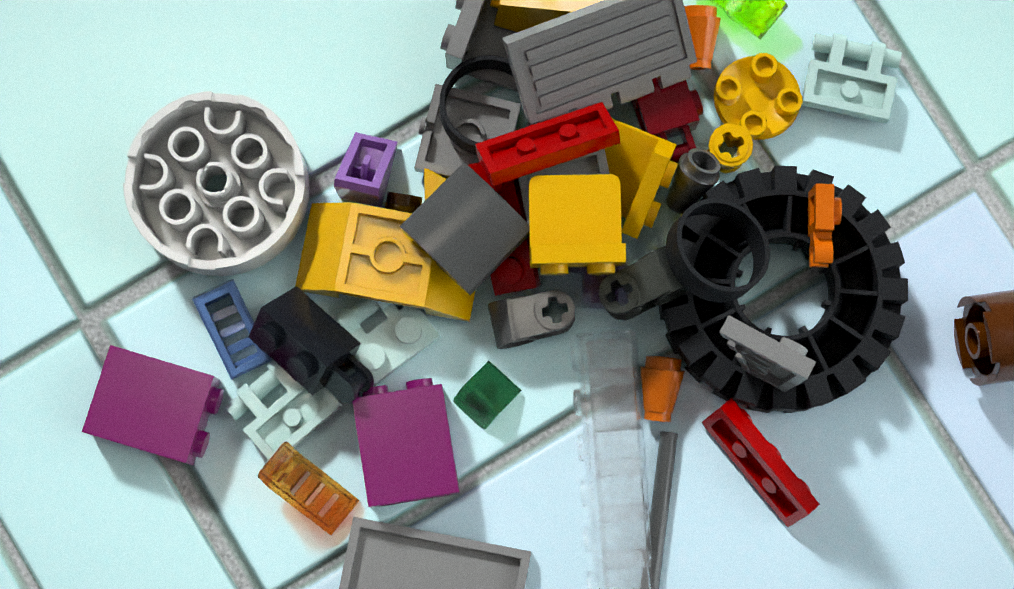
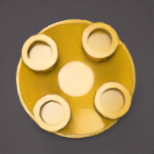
[713,53,803,140]

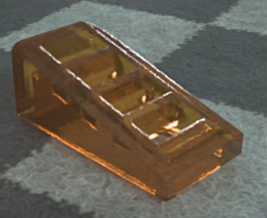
[258,442,360,535]

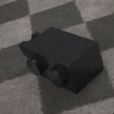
[248,286,374,404]

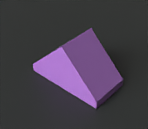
[334,132,398,208]

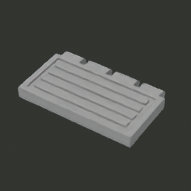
[502,0,697,124]
[339,517,532,589]

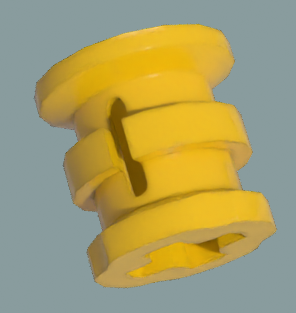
[707,123,753,174]

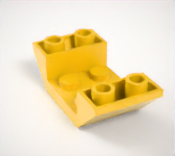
[295,202,476,322]

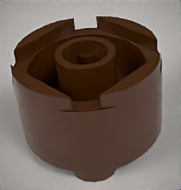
[954,290,1014,386]

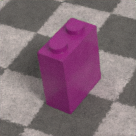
[82,345,224,466]
[352,378,460,508]

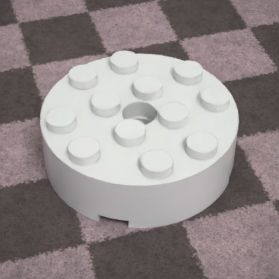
[123,91,310,277]

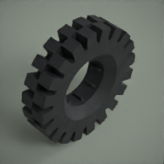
[658,166,908,414]

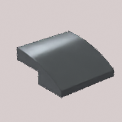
[400,162,529,295]

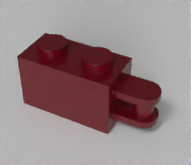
[631,78,703,163]

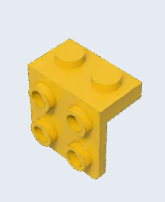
[605,118,678,239]
[528,174,626,275]

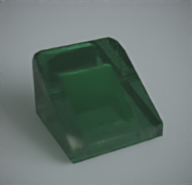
[453,361,522,430]

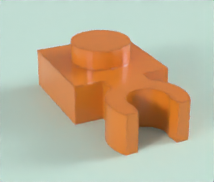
[808,183,842,268]

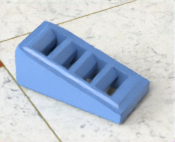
[192,279,272,380]

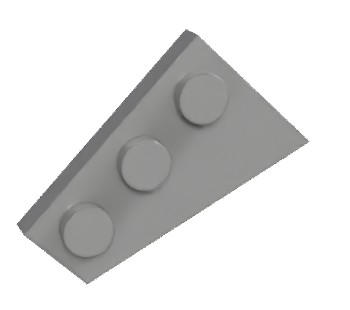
[720,315,816,392]

